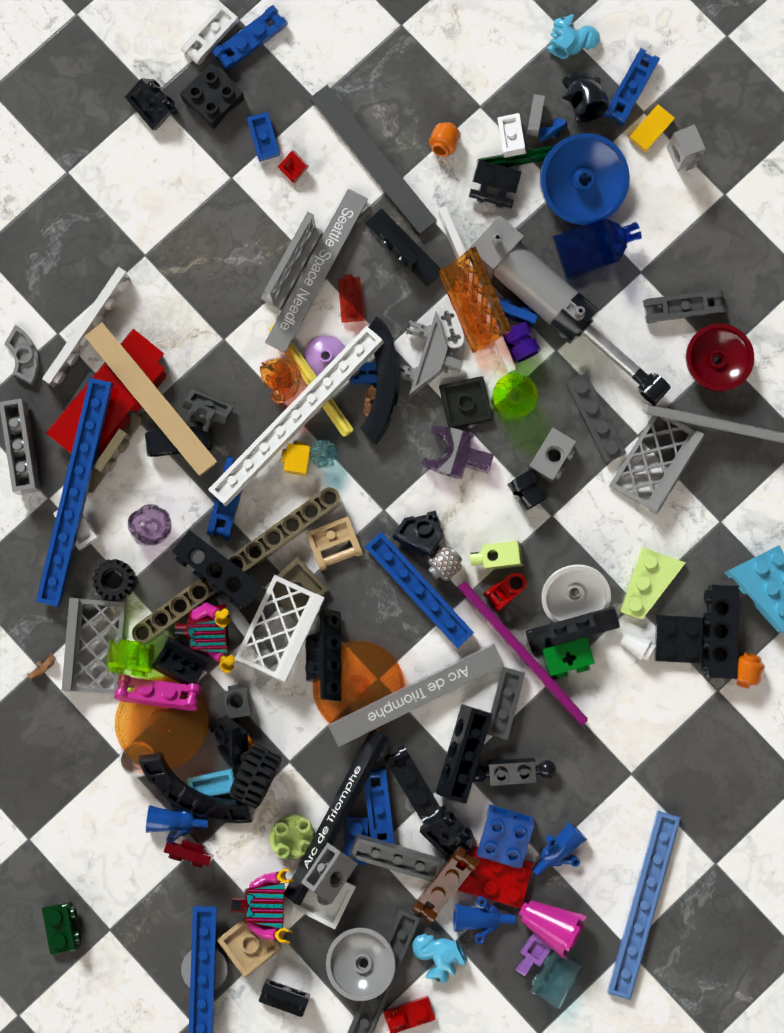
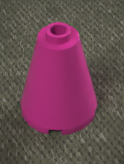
[519,900,587,959]

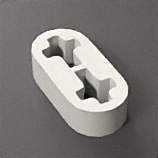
[438,307,464,350]

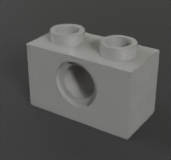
[667,124,706,171]
[528,428,577,483]
[301,843,358,903]

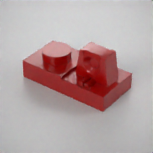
[383,995,435,1033]

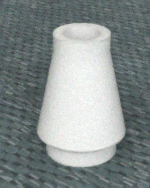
[620,632,656,661]

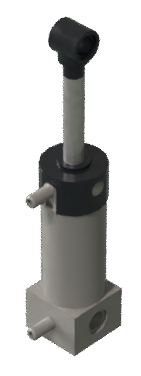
[468,215,671,405]

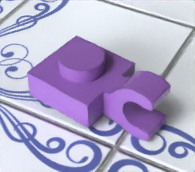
[516,933,552,977]

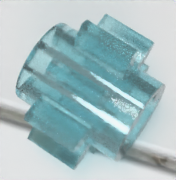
[310,440,338,468]

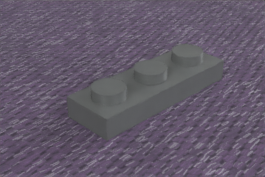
[487,667,525,740]

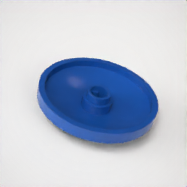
[540,133,630,225]

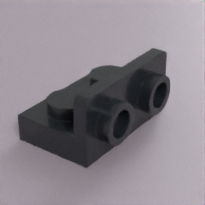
[125,78,179,130]
[419,805,473,860]
[259,978,310,1017]

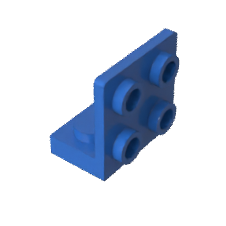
[477,804,534,868]

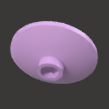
[303,336,345,376]

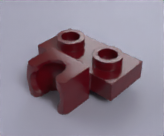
[164,839,214,868]

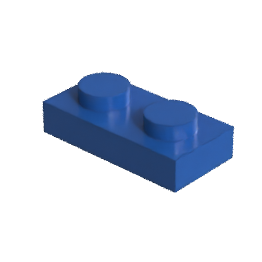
[247,112,280,162]
[492,298,538,328]
[344,816,368,865]

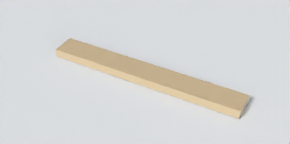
[84,322,218,476]

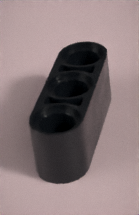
[145,425,213,457]

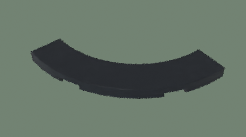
[360,317,401,444]
[138,752,253,823]

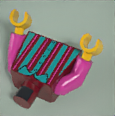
[175,603,235,673]
[230,868,294,944]

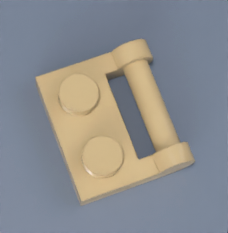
[306,516,363,571]

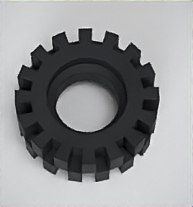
[92,559,136,601]

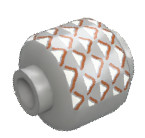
[428,547,462,581]

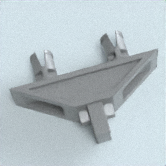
[400,311,463,399]

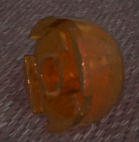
[260,357,301,405]

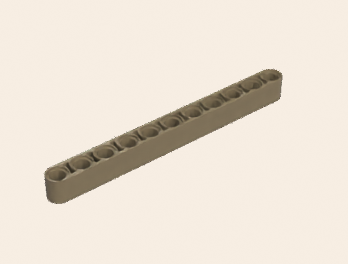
[132,487,340,644]

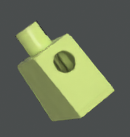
[470,540,524,570]

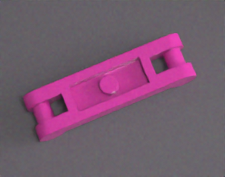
[114,674,201,711]

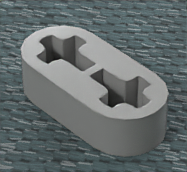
[527,94,545,137]

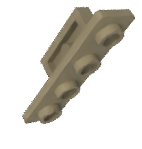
[88,410,143,493]

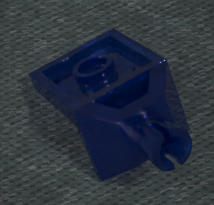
[552,218,642,279]

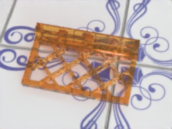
[438,247,511,353]

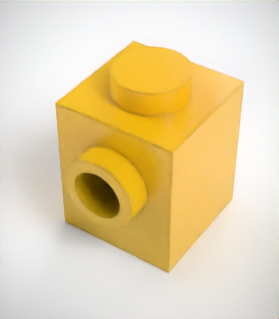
[281,441,311,476]

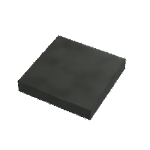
[439,376,493,430]

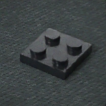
[654,615,703,664]

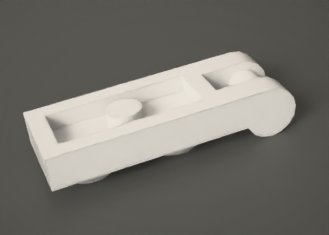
[181,3,239,65]

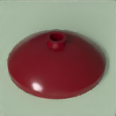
[685,324,754,391]

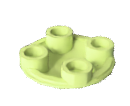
[269,814,315,860]

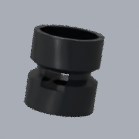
[507,469,549,512]

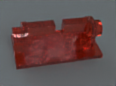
[338,274,364,323]

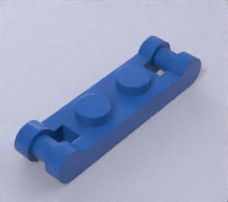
[212,5,288,71]
[603,48,660,126]
[207,456,242,540]
[364,766,395,844]

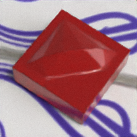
[278,151,309,183]

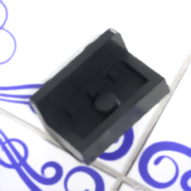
[152,637,209,685]

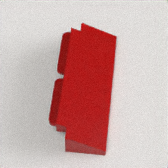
[45,329,166,456]

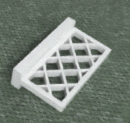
[235,575,325,682]

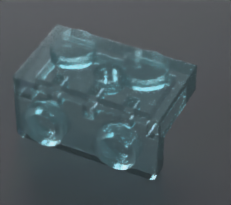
[531,951,584,1009]

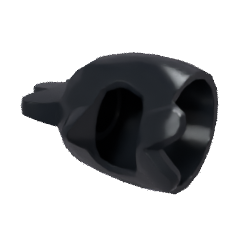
[562,72,609,123]

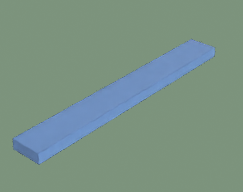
[607,810,681,1000]

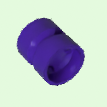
[502,322,541,363]

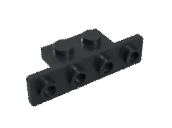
[366,209,442,286]
[526,606,620,652]
[305,609,342,702]

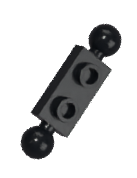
[473,758,556,786]

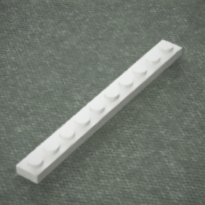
[208,326,384,506]

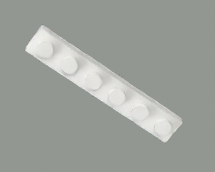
[42,267,129,387]

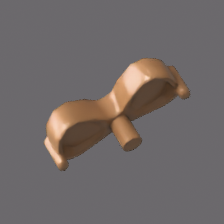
[363,385,377,417]
[27,653,56,680]

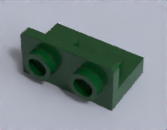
[42,901,82,955]

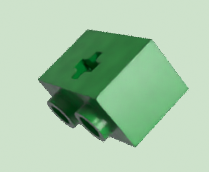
[541,637,595,680]

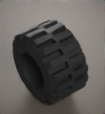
[230,743,281,809]

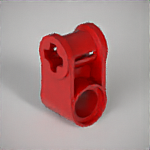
[483,573,527,612]

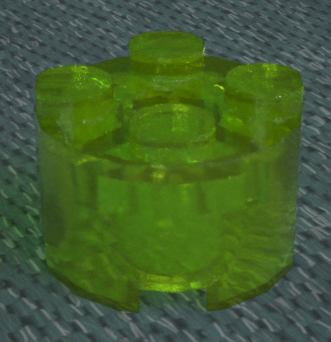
[491,373,538,422]
[105,639,156,678]

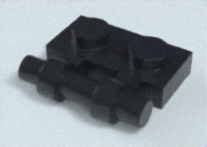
[468,160,522,209]

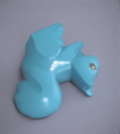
[547,14,600,60]
[412,934,468,983]

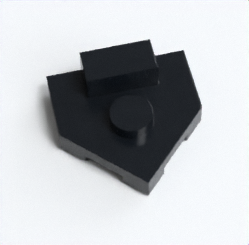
[393,510,444,558]
[207,715,248,766]

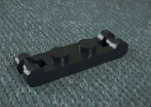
[384,745,440,824]

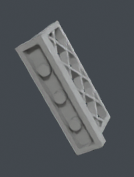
[261,211,323,310]
[609,416,704,515]
[61,598,125,694]

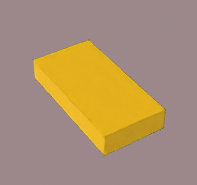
[629,104,675,153]

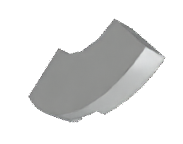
[4,325,39,386]

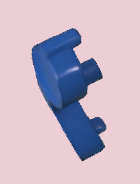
[539,118,568,142]

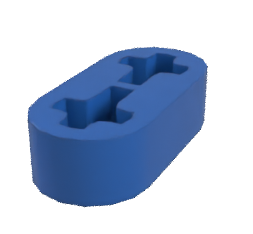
[349,362,377,385]

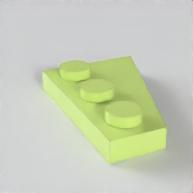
[620,547,686,620]

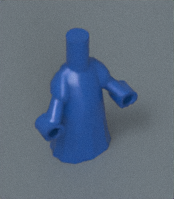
[146,802,209,842]
[533,821,588,876]
[453,896,515,944]

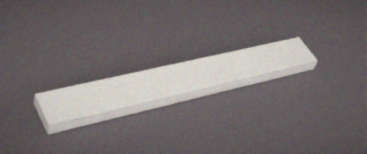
[438,206,516,377]

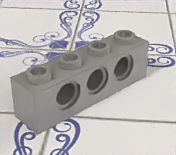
[0,398,41,495]

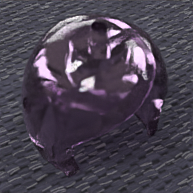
[128,504,172,546]

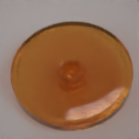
[313,641,405,730]
[115,677,208,769]

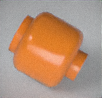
[429,122,461,157]
[735,652,765,689]

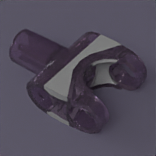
[421,426,494,479]

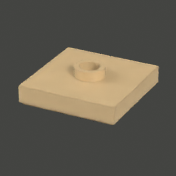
[217,919,282,978]

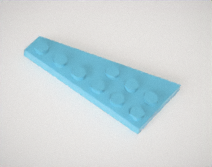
[724,545,784,634]

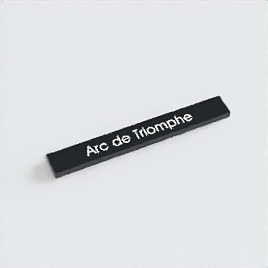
[284,730,389,906]

